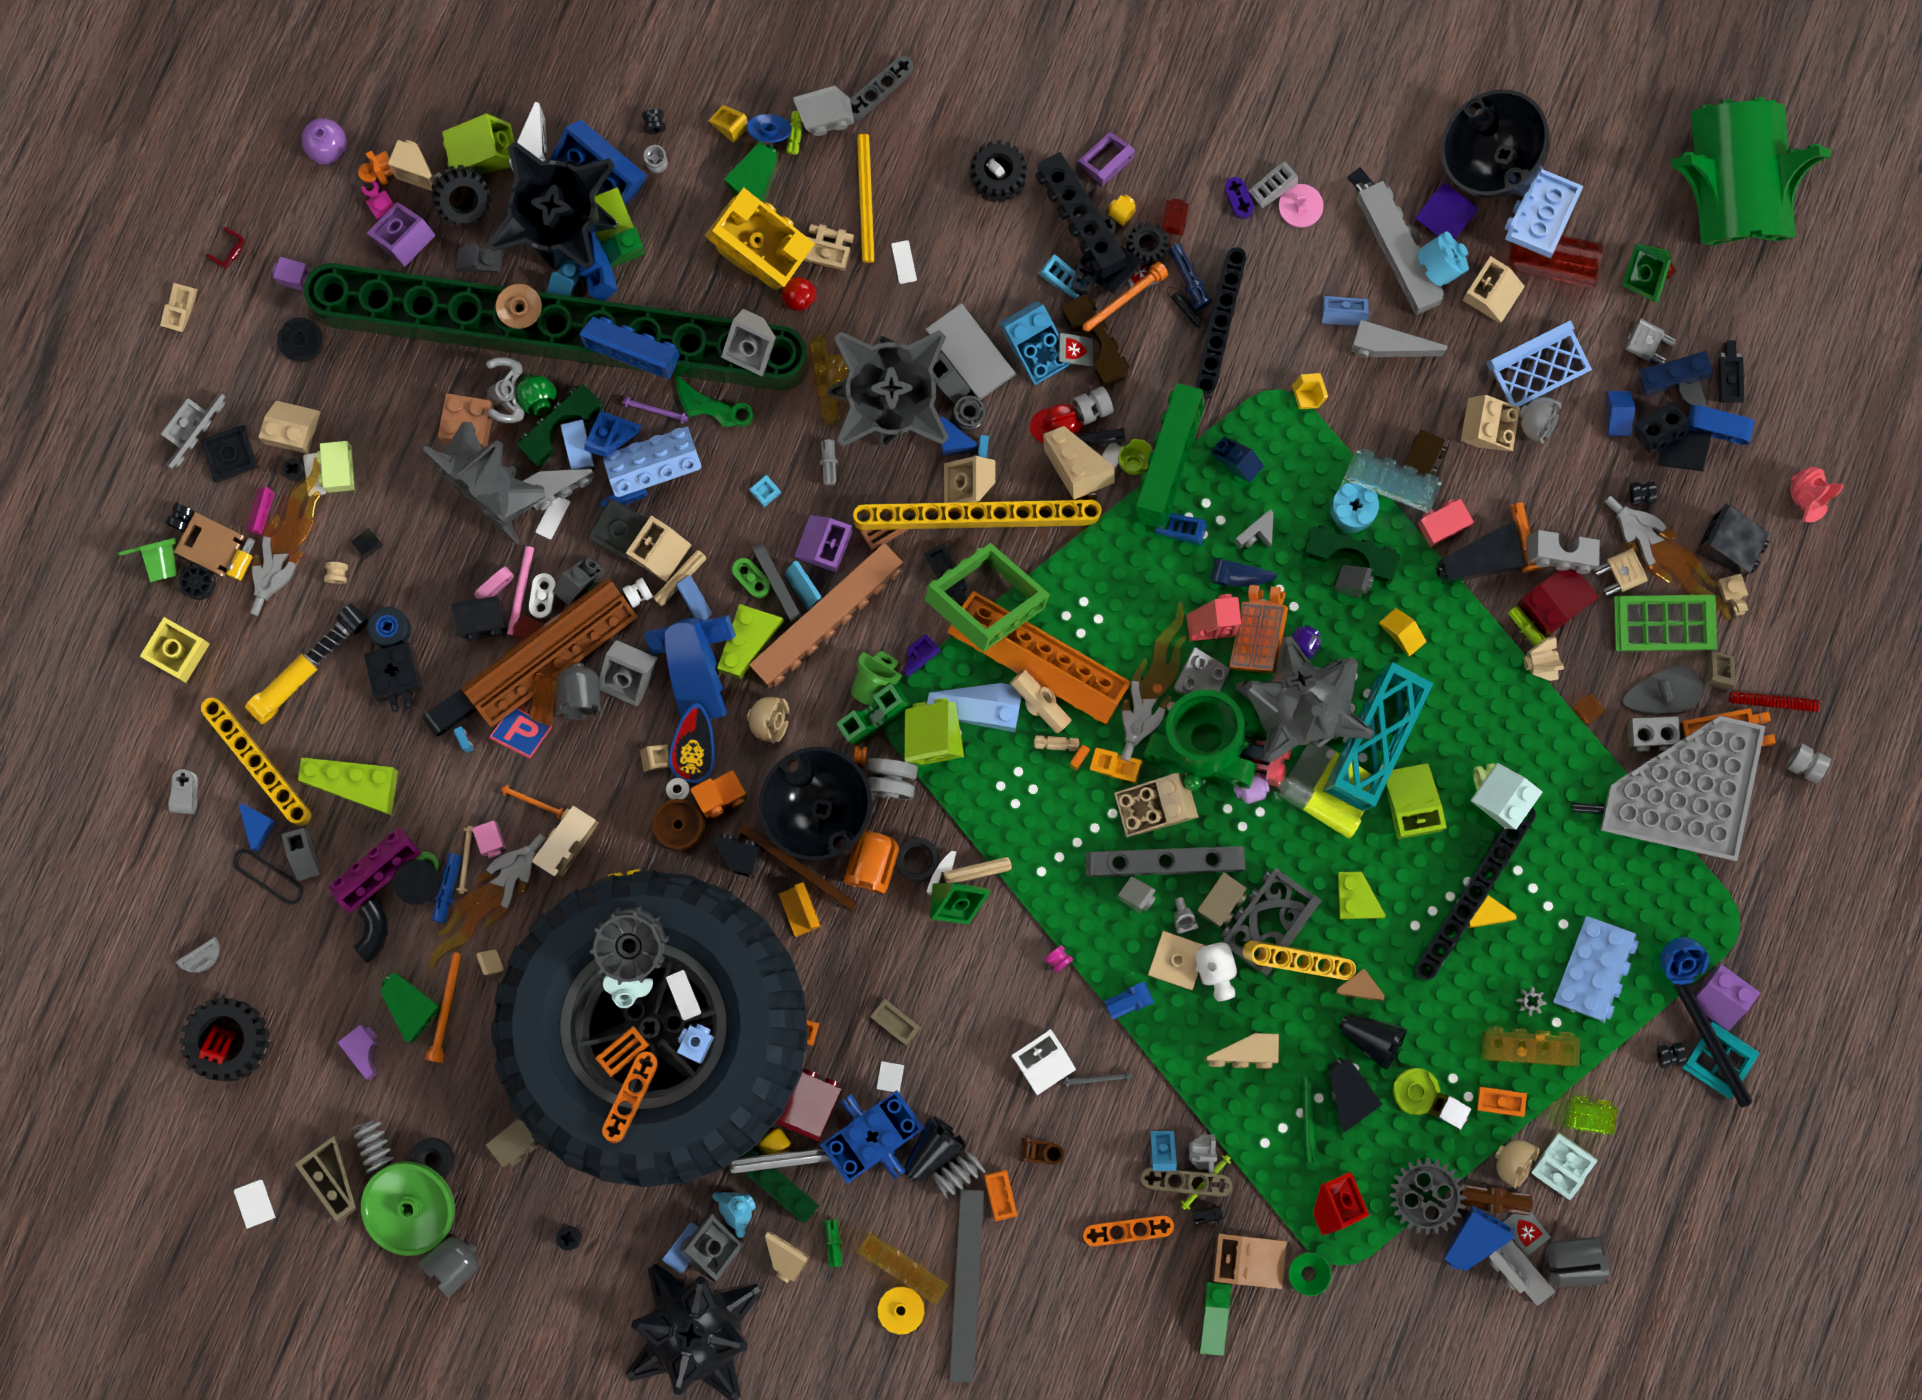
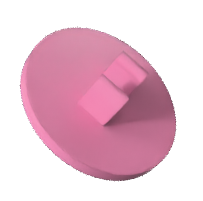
[1279,184,1323,228]

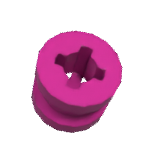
[1044,945,1073,974]

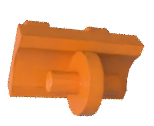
[358,151,393,186]

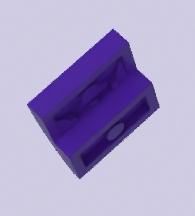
[1415,182,1479,239]

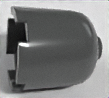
[555,663,601,720]
[418,1237,479,1298]

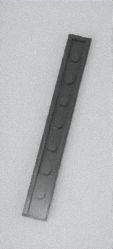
[950,1189,984,1383]

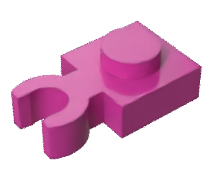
[361,181,394,221]

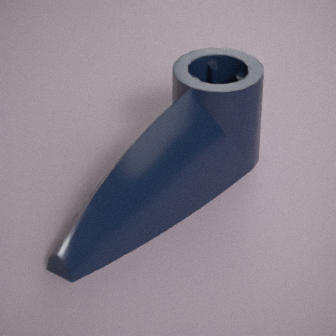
[1210,559,1278,587]

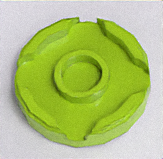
[1392,1068,1440,1115]

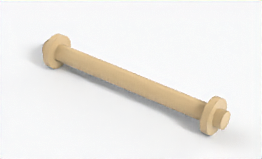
[456,826,473,894]

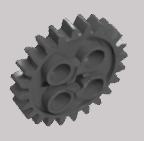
[1389,1158,1467,1235]

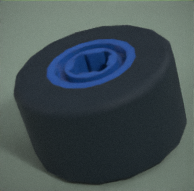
[367,607,411,649]

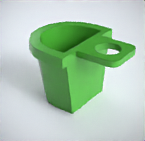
[118,538,177,582]
[851,651,903,705]

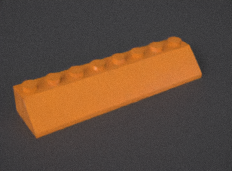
[948,591,1131,724]

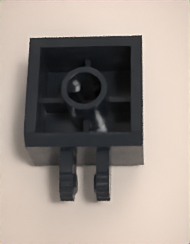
[364,642,423,714]

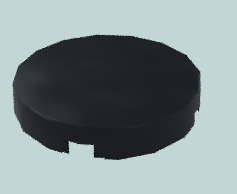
[277,318,323,362]
[393,859,440,905]

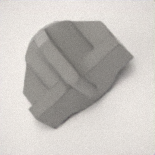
[1189,1134,1217,1174]

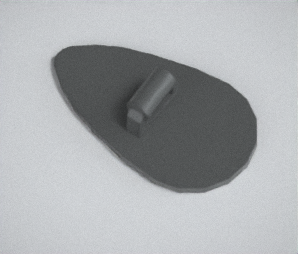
[1622,666,1703,714]

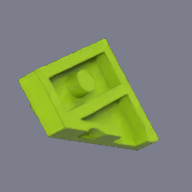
[1338,872,1385,919]

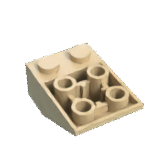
[1114,773,1198,837]
[1203,1033,1279,1069]

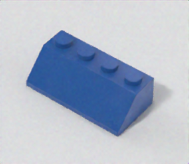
[549,120,647,206]
[580,317,680,380]

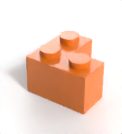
[690,770,748,819]

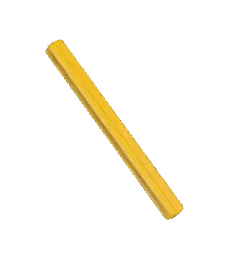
[857,134,874,263]

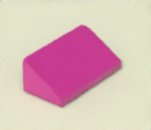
[246,487,274,535]

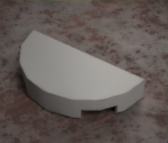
[175,937,220,973]

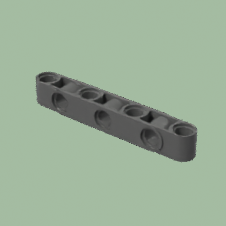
[1085,846,1246,877]

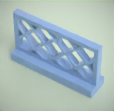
[1486,320,1592,407]

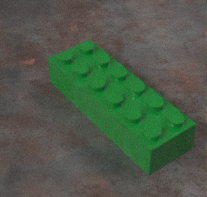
[1134,383,1205,529]

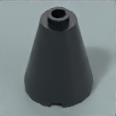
[1339,1014,1407,1070]
[904,1116,967,1182]

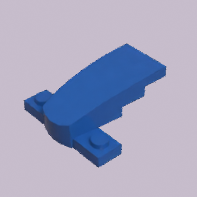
[644,615,736,719]

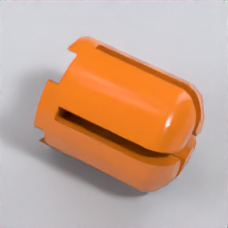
[843,831,899,894]

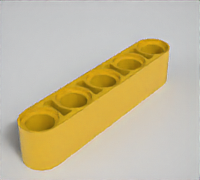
[1243,941,1356,980]

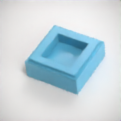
[749,475,781,507]

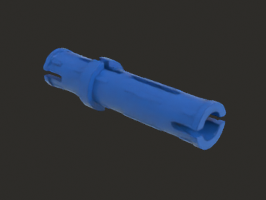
[431,853,463,924]

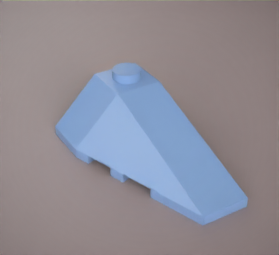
[927,683,1022,732]

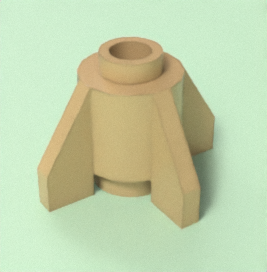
[1524,636,1564,681]

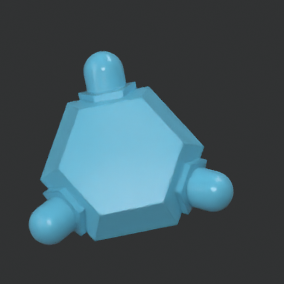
[713,1191,755,1238]

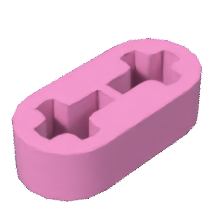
[474,567,514,599]

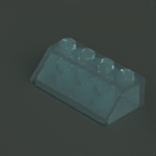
[1343,448,1442,514]

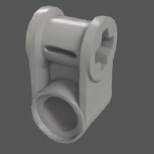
[169,769,199,814]

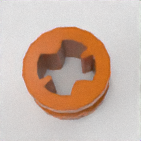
[853,745,867,767]

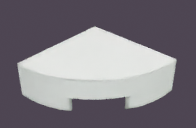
[986,159,1007,180]

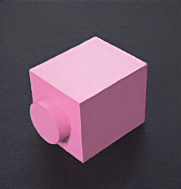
[472,820,506,858]

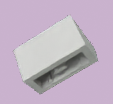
[1011,1029,1076,1095]

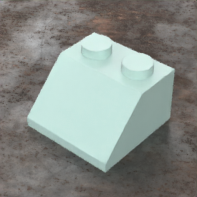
[1470,763,1542,830]

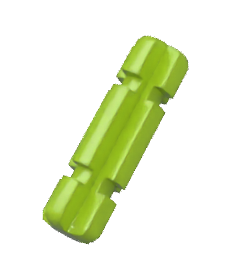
[786,111,803,155]

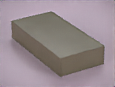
[870,999,921,1046]

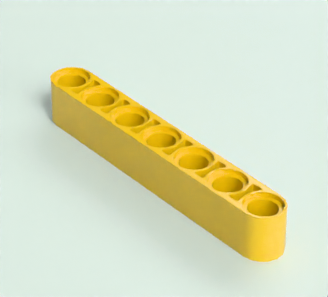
[201,698,311,826]

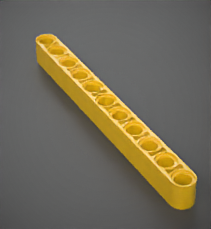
[853,500,1101,530]

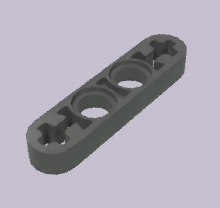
[850,56,913,122]
[751,542,801,624]

